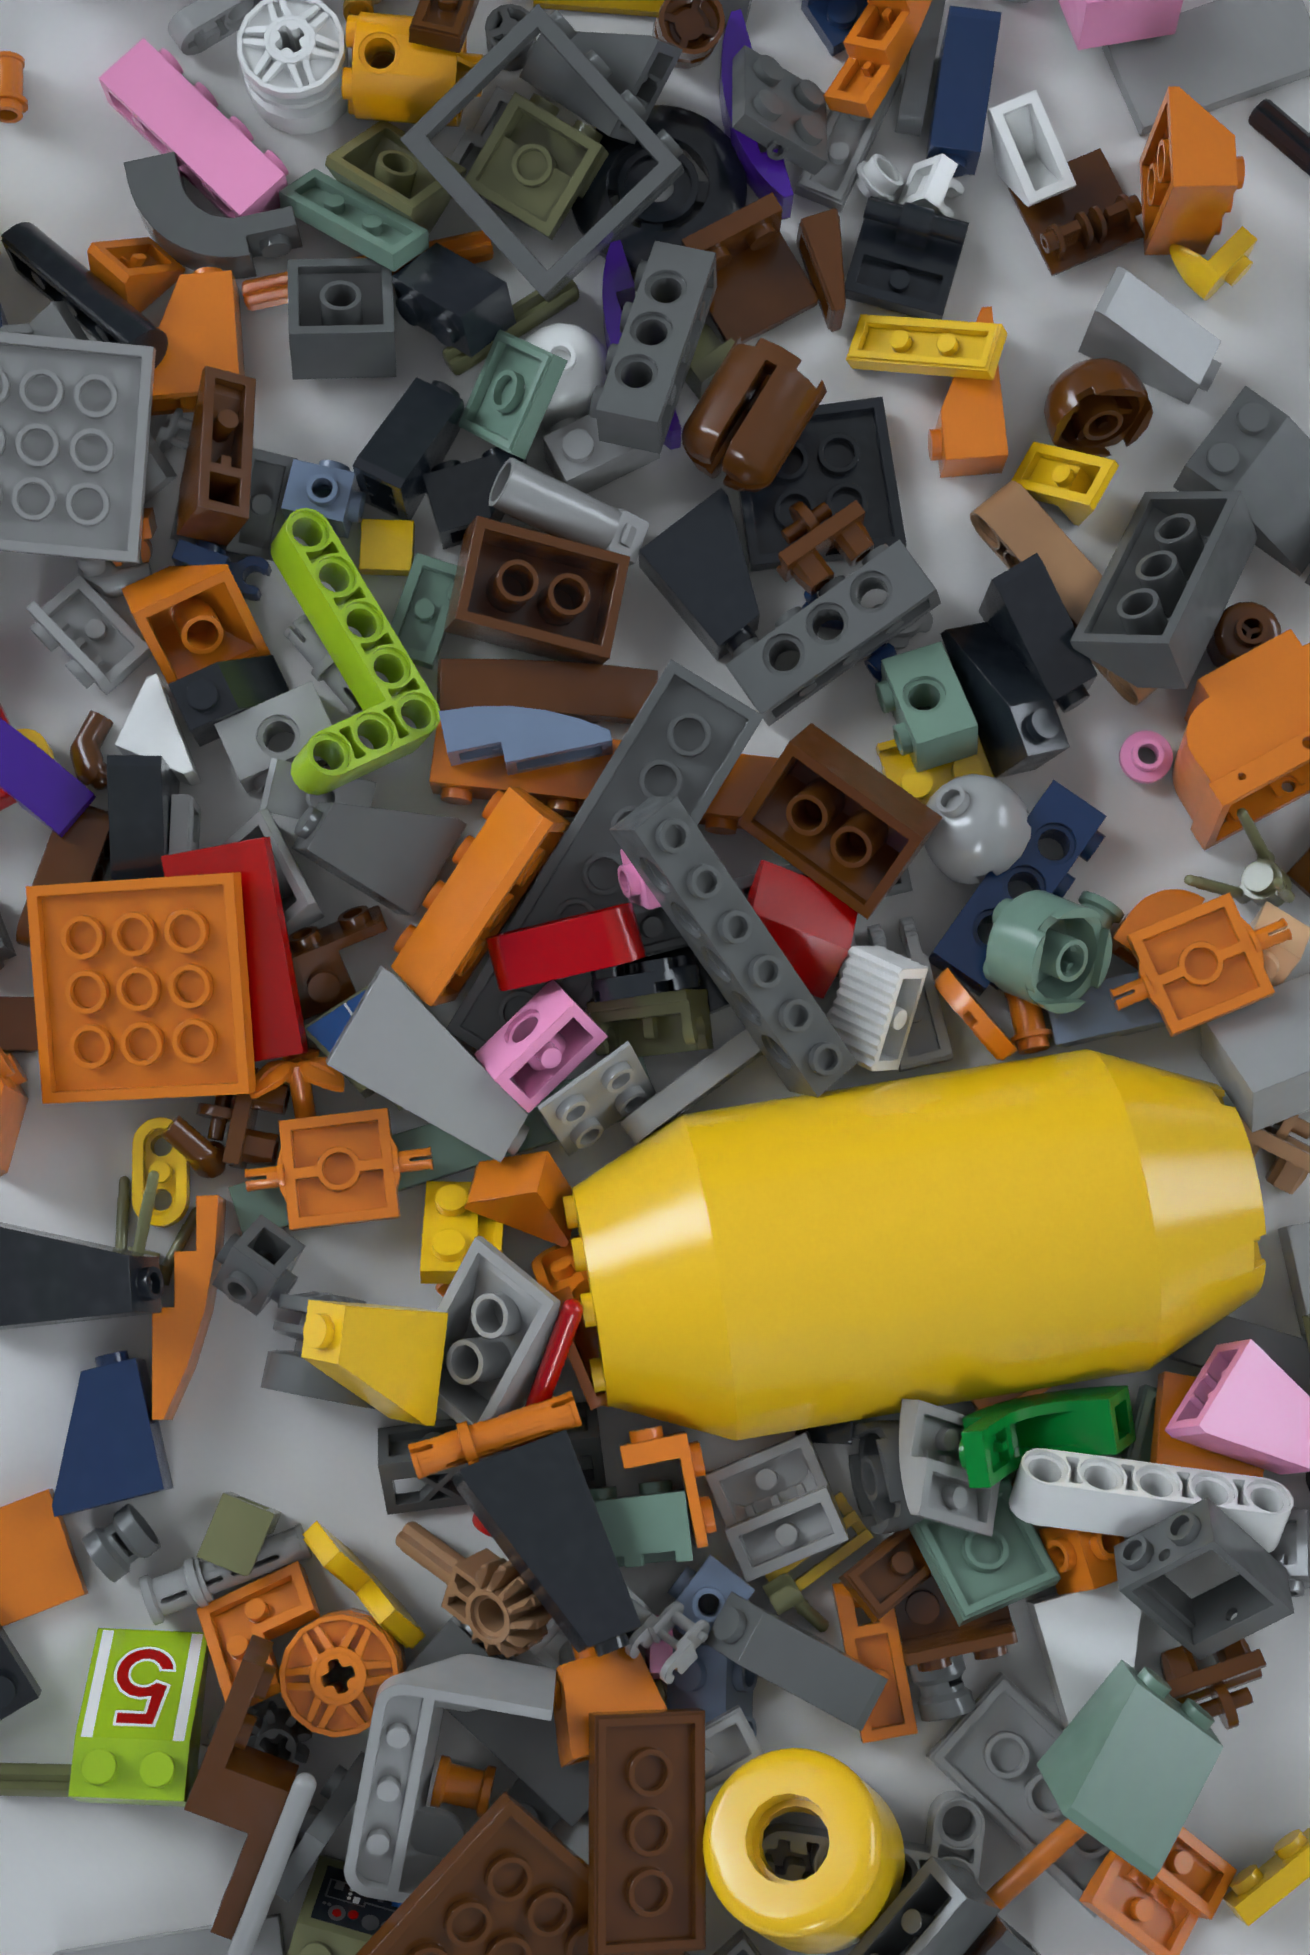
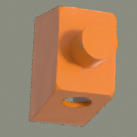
[553,1644,667,1768]

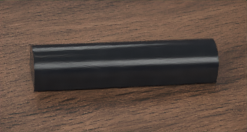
[1,222,168,368]

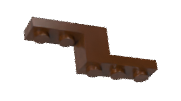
[184,1634,299,1940]

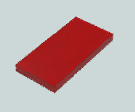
[161,837,309,1062]

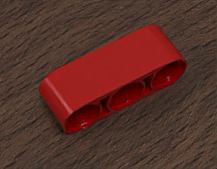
[485,902,646,991]

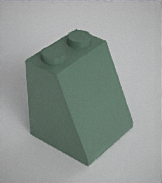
[1037,1660,1224,1880]

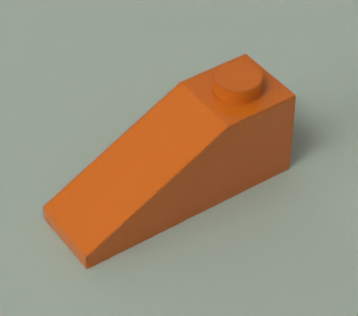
[928,306,1009,478]

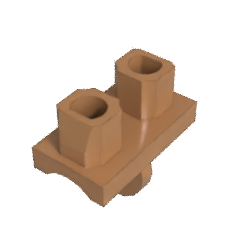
[1237,1111,1310,1195]

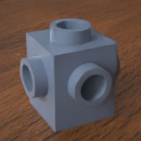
[281,459,366,539]
[667,1554,755,1635]

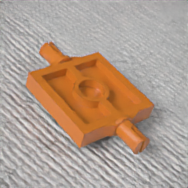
[1109,892,1292,1037]
[245,1108,434,1231]

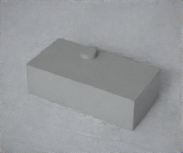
[1201,973,1310,1133]

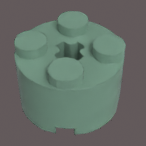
[983,890,1112,1014]

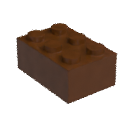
[443,516,630,664]

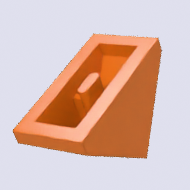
[87,237,186,313]
[464,1150,572,1248]

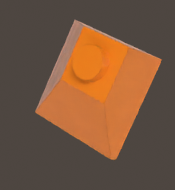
[121,564,271,684]

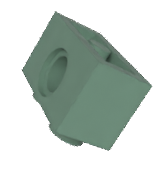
[875,641,978,773]

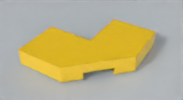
[302,1521,426,1649]

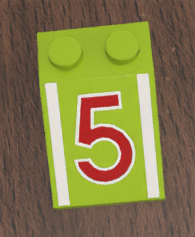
[68,1628,209,1807]

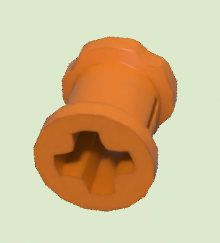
[430,1755,497,1817]

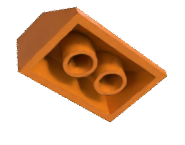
[1139,86,1245,255]

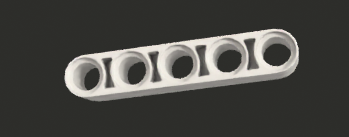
[1009,1448,1294,1553]

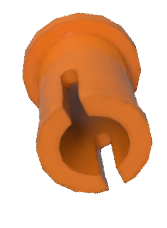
[0,51,28,123]
[1004,992,1053,1055]

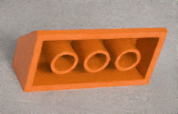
[391,786,571,1007]

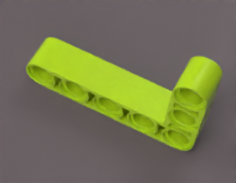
[271,508,440,795]

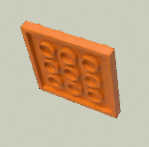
[26,872,256,1104]

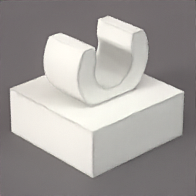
[898,153,965,218]

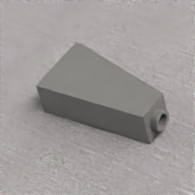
[325,965,530,1163]

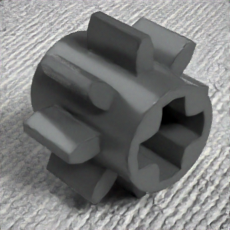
[247,1701,313,1763]

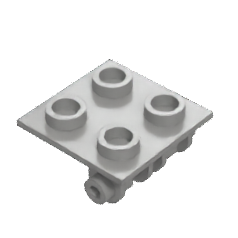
[537,1041,656,1156]

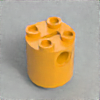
[342,12,484,127]

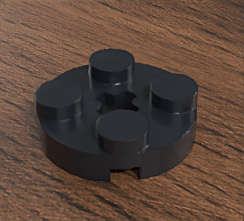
[591,954,702,1003]

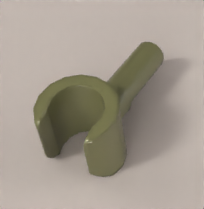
[762,1573,829,1633]

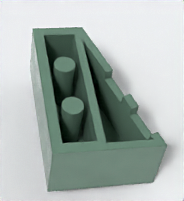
[589,1480,693,1568]

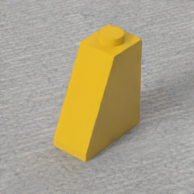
[301,1299,448,1426]

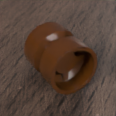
[652,0,725,69]

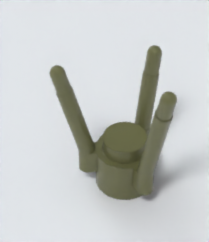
[1184,808,1295,907]
[115,1170,196,1286]

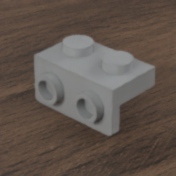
[26,574,152,695]

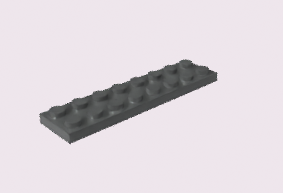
[446,659,764,1050]

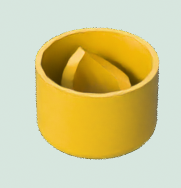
[703,1748,905,1954]

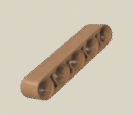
[970,480,1158,706]

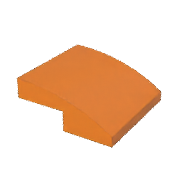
[1079,1827,1237,1955]

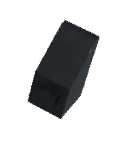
[168,655,289,747]

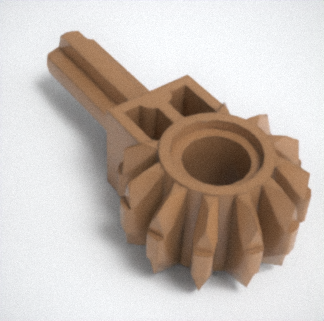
[395,1521,552,1658]

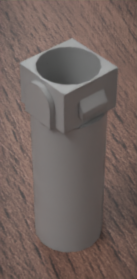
[488,458,650,566]

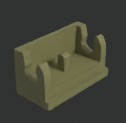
[586,989,714,1057]

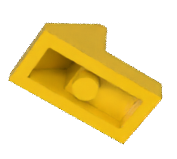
[1012,441,1119,526]

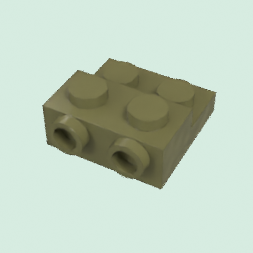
[465,92,609,240]

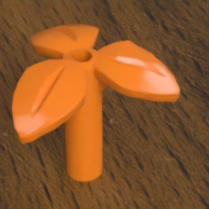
[250,1048,345,1119]

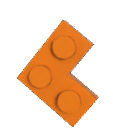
[196,1561,321,1707]

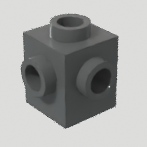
[212,1215,305,1316]

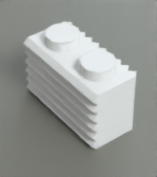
[826,946,928,1072]

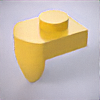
[1169,226,1258,301]

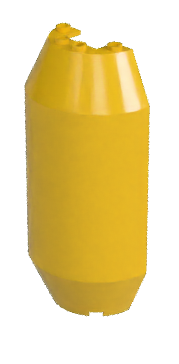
[562,1049,1266,1441]

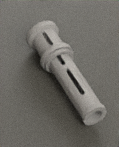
[139,1524,312,1626]

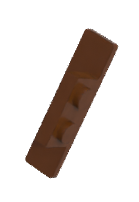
[288,905,388,1020]

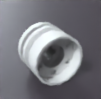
[237,0,351,134]

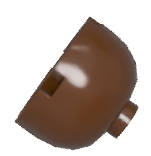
[1044,358,1153,458]

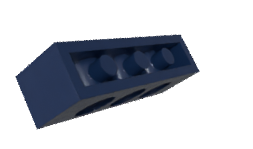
[928,780,1107,997]

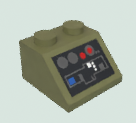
[287,1854,402,1955]

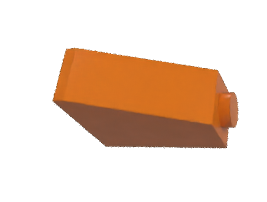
[151,267,245,416]

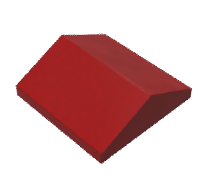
[747,860,858,999]

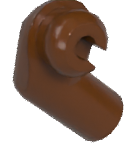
[70,710,114,790]

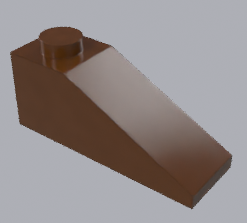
[177,366,256,546]

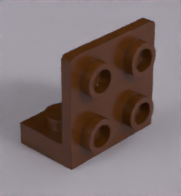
[681,192,819,344]
[894,1575,1018,1672]

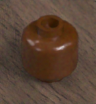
[1207,602,1281,668]

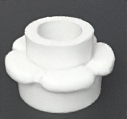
[856,154,903,202]

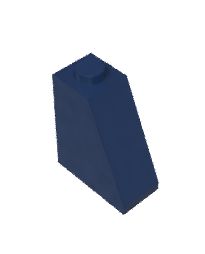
[926,6,1002,177]
[52,1350,173,1517]

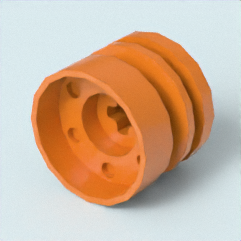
[279,1608,407,1738]

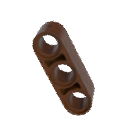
[16,805,110,947]

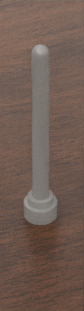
[227,1773,317,1955]

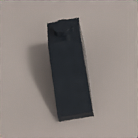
[941,622,1070,778]

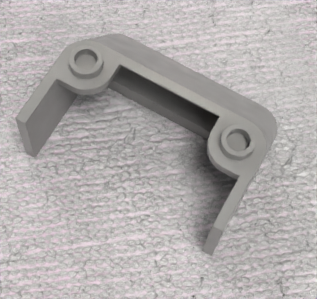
[344,1654,556,1903]

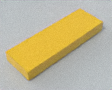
[846,314,1008,380]

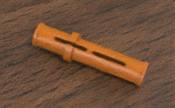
[408,1391,582,1479]

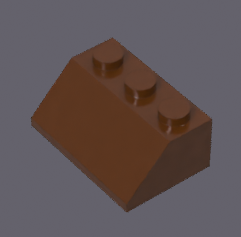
[737,723,943,920]

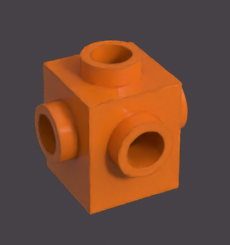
[1039,1527,1125,1595]

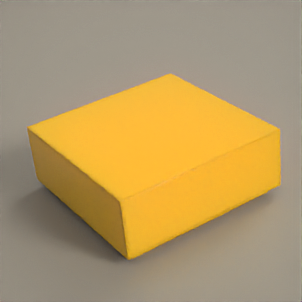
[359,519,415,576]

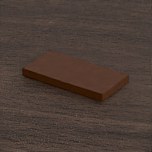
[588,1708,706,1955]

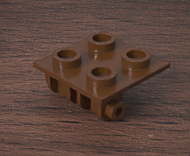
[1008,148,1145,276]

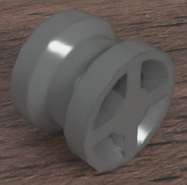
[485,4,536,71]

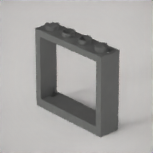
[400,4,685,302]

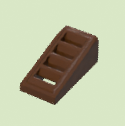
[796,208,846,332]

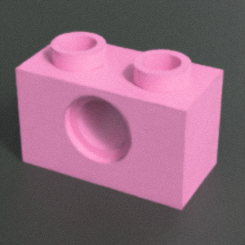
[474,980,608,1113]

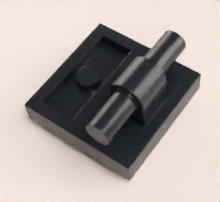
[845,196,969,320]

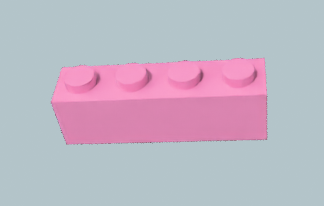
[99,38,289,218]

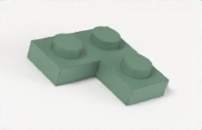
[391,552,457,670]

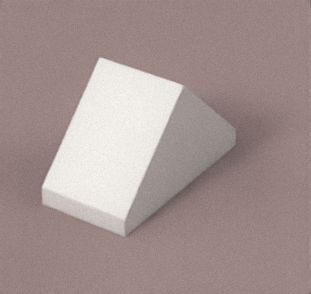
[987,90,1077,207]
[115,673,202,786]

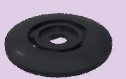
[571,105,747,272]

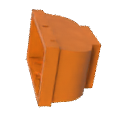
[1172,629,1310,851]

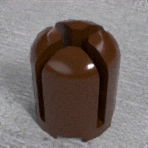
[682,336,827,492]

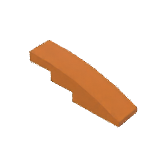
[823,0,932,119]
[152,1195,226,1420]

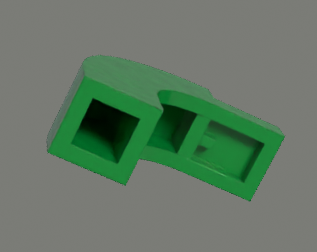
[959,1385,1136,1488]

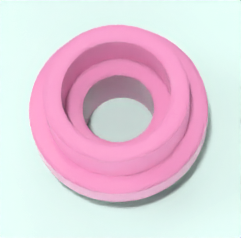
[1119,731,1173,784]

